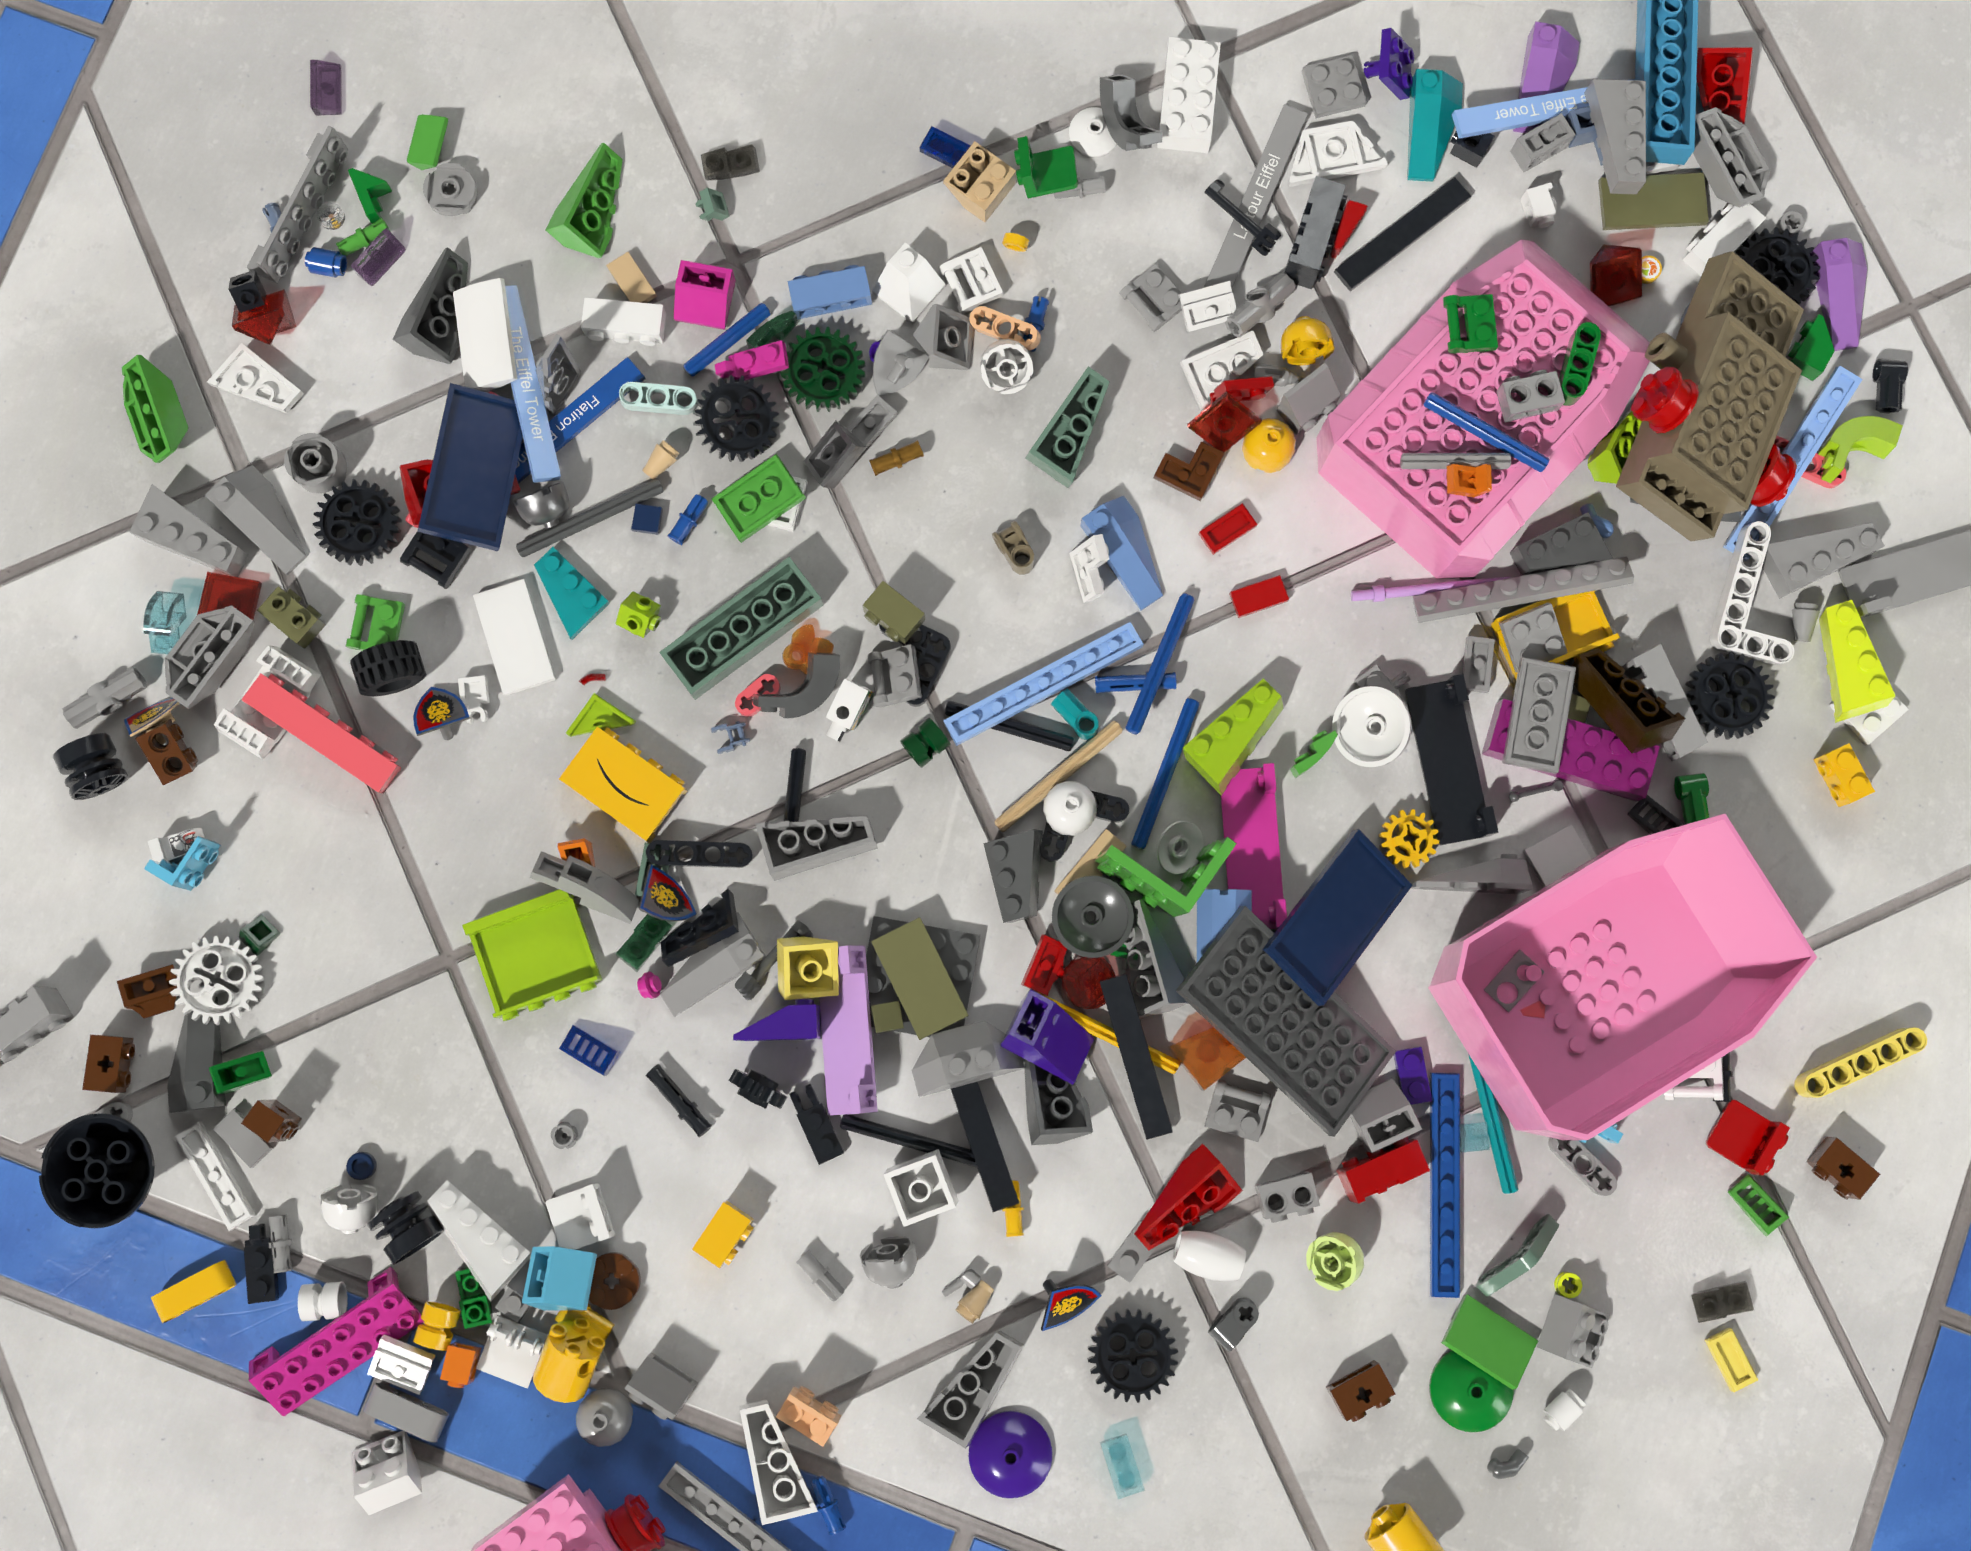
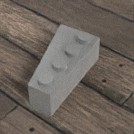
[1584,79,1646,194]
[1621,644,1708,761]
[755,816,878,881]
[0,986,73,1063]
[917,1331,1024,1449]

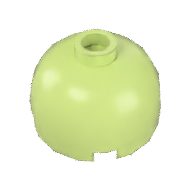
[1306,1232,1364,1291]

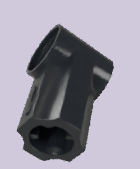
[1872,359,1908,414]

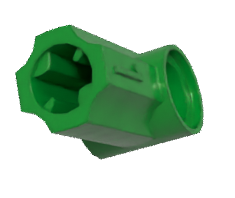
[1674,773,1710,824]

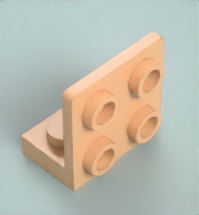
[776,1386,842,1447]

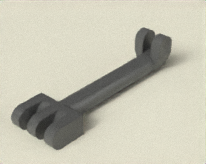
[735,920,813,1000]

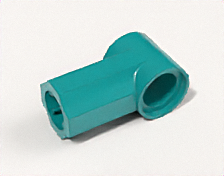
[1051,688,1099,740]

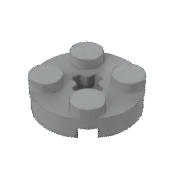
[423,163,477,216]

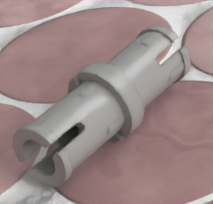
[268,1214,292,1273]

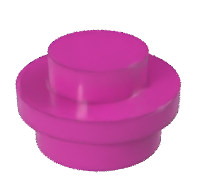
[637,972,662,999]

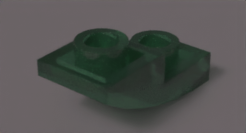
[616,914,672,972]

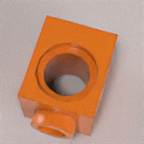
[440,1342,482,1388]

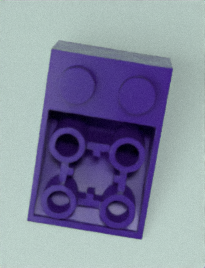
[1000,989,1095,1085]

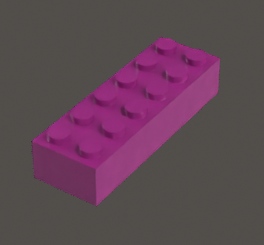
[1482,699,1660,802]

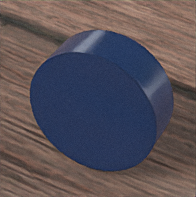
[346,1152,377,1180]

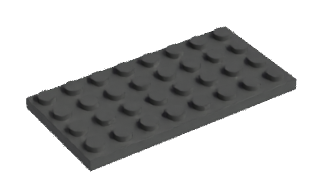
[1176,906,1396,1137]

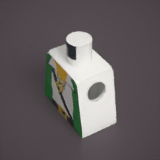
[826,679,875,742]

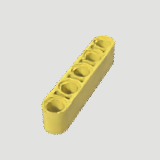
[1794,1027,1927,1098]

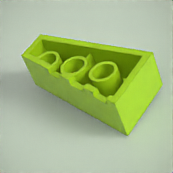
[1183,678,1284,796]

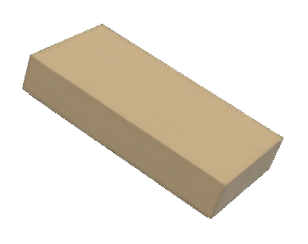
[606,252,657,303]

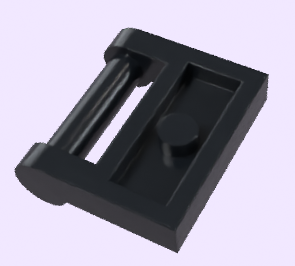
[400,532,471,589]

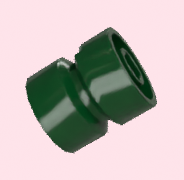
[900,718,951,768]

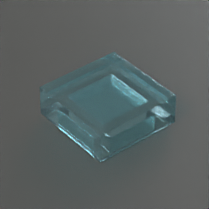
[1459,1122,1490,1152]

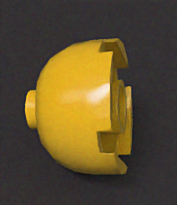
[1281,316,1335,366]
[1242,418,1296,473]

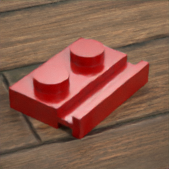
[1209,376,1274,404]

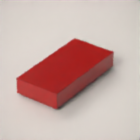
[1198,503,1258,555]
[1229,575,1289,618]

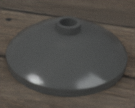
[1052,876,1134,958]

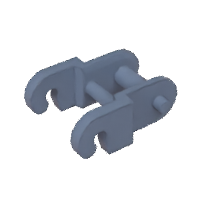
[711,721,750,754]

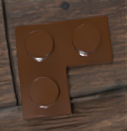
[1153,442,1224,501]

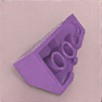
[1513,21,1580,134]
[1810,238,1867,351]

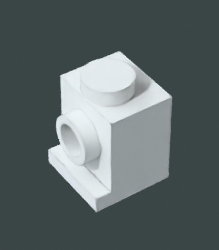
[1520,183,1557,228]

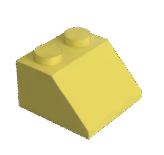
[777,936,839,1000]

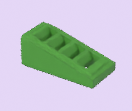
[1727,1174,1789,1236]

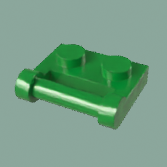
[1443,294,1498,353]

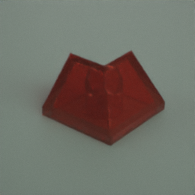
[1590,244,1642,306]
[232,289,297,345]
[1187,391,1262,453]

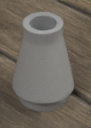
[1792,603,1820,642]

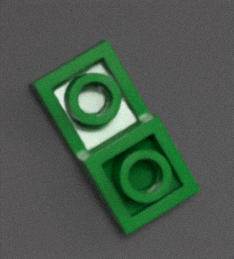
[455,1267,493,1329]

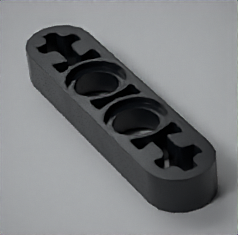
[646,840,752,868]

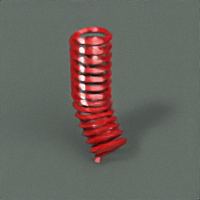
[579,673,606,685]

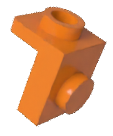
[1447,464,1492,498]

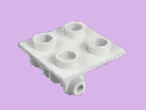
[476,1315,548,1389]

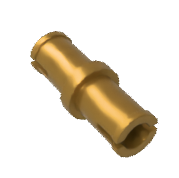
[869,440,924,476]

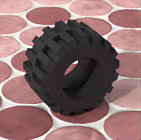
[350,640,427,697]

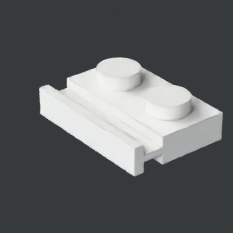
[1178,281,1237,332]
[368,1335,436,1395]

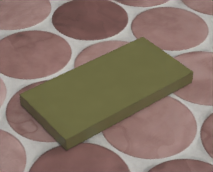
[1598,173,1709,230]
[871,917,969,1040]

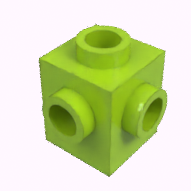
[615,591,661,638]

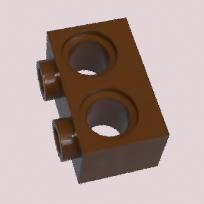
[135,719,198,785]

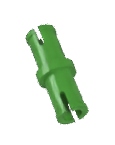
[336,218,391,257]

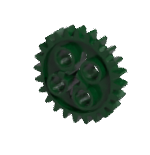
[780,327,866,412]

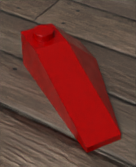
[1696,47,1753,125]

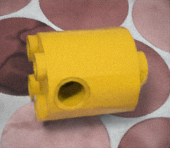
[533,1317,605,1403]
[1364,1503,1444,1551]

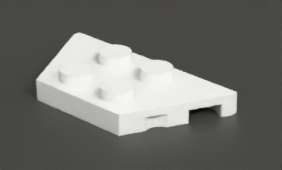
[1288,121,1388,187]

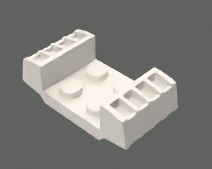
[214,646,321,760]

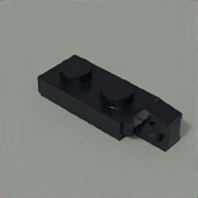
[244,1224,279,1304]

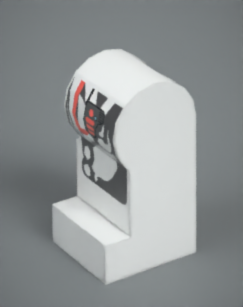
[148,828,205,863]

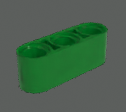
[1559,322,1601,406]

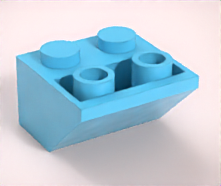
[522,1246,597,1310]

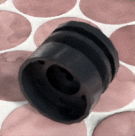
[53,733,128,800]
[367,1191,444,1265]

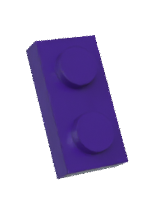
[1393,1047,1432,1105]

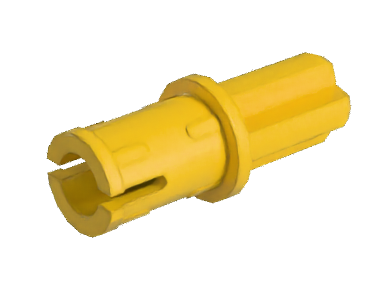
[1002,1180,1024,1237]

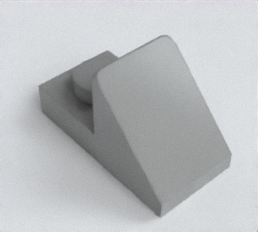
[495,1259,530,1323]

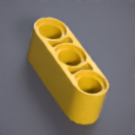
[151,1260,237,1323]

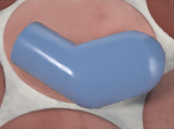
[1580,503,1614,538]

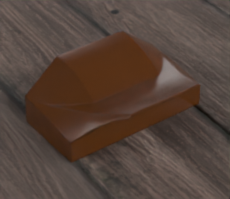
[117,964,177,1019]

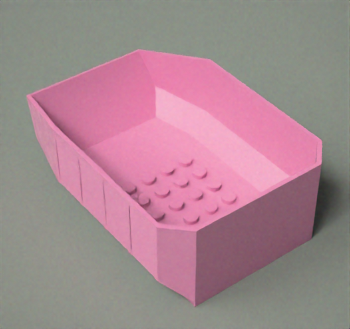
[1317,239,1650,579]
[1428,814,1817,1140]

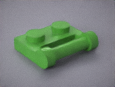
[345,594,405,651]

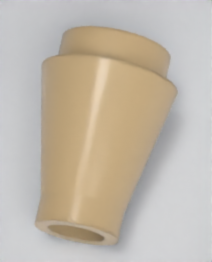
[642,440,680,480]
[955,1280,994,1324]

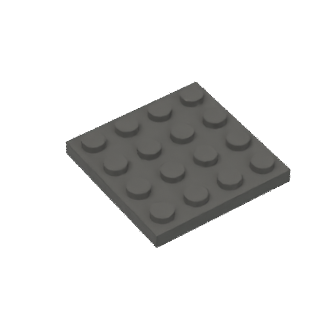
[866,916,980,1038]

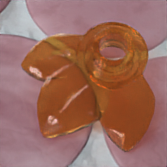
[782,624,834,675]

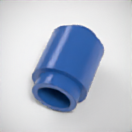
[305,247,347,278]

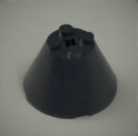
[39,1113,155,1228]

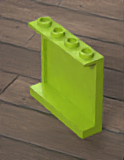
[462,889,603,1021]

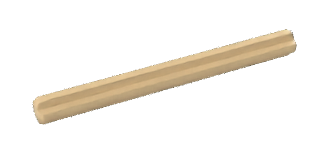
[995,721,1123,832]

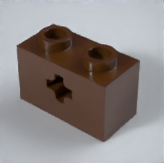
[82,1034,135,1093]
[241,1100,302,1143]
[1806,1137,1881,1200]
[1326,1360,1395,1422]

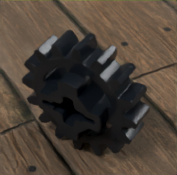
[728,1069,787,1109]

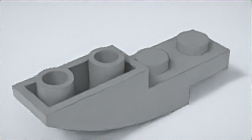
[530,851,640,924]

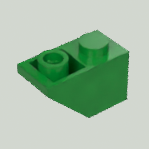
[1787,314,1835,381]

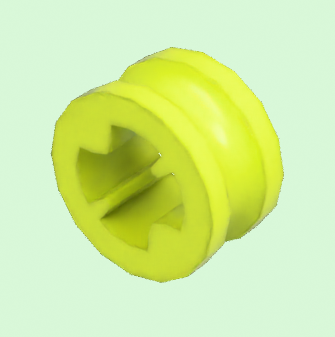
[1554,1272,1583,1298]

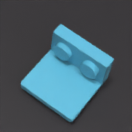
[144,836,221,891]

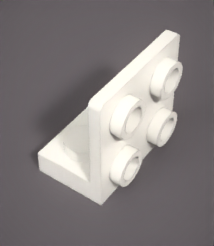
[546,1182,615,1250]

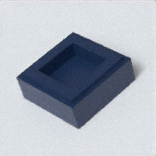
[631,504,663,535]

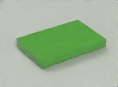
[712,454,806,543]
[1441,1294,1538,1390]

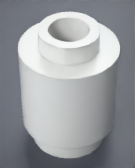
[1543,1389,1586,1432]

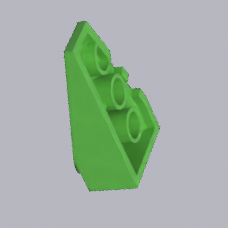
[545,143,623,258]

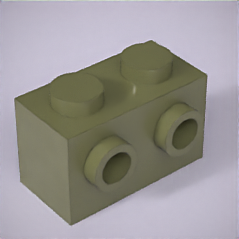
[863,581,925,644]
[257,586,326,649]

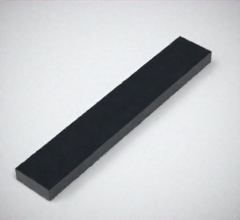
[1334,177,1471,292]
[1100,973,1173,1140]
[950,1082,1019,1213]

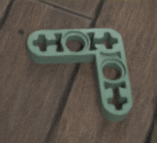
[1476,1214,1559,1297]

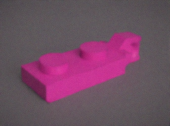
[715,340,789,381]

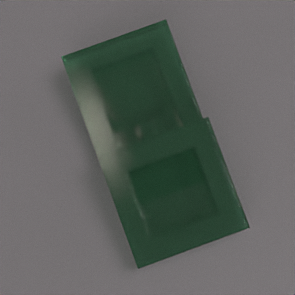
[746,311,798,349]

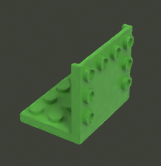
[1095,837,1237,917]

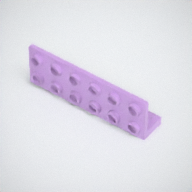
[819,945,878,1116]

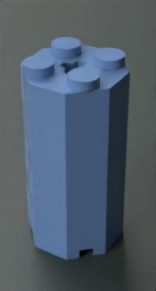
[1197,889,1252,962]

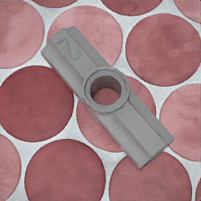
[1225,273,1296,337]
[62,667,147,729]

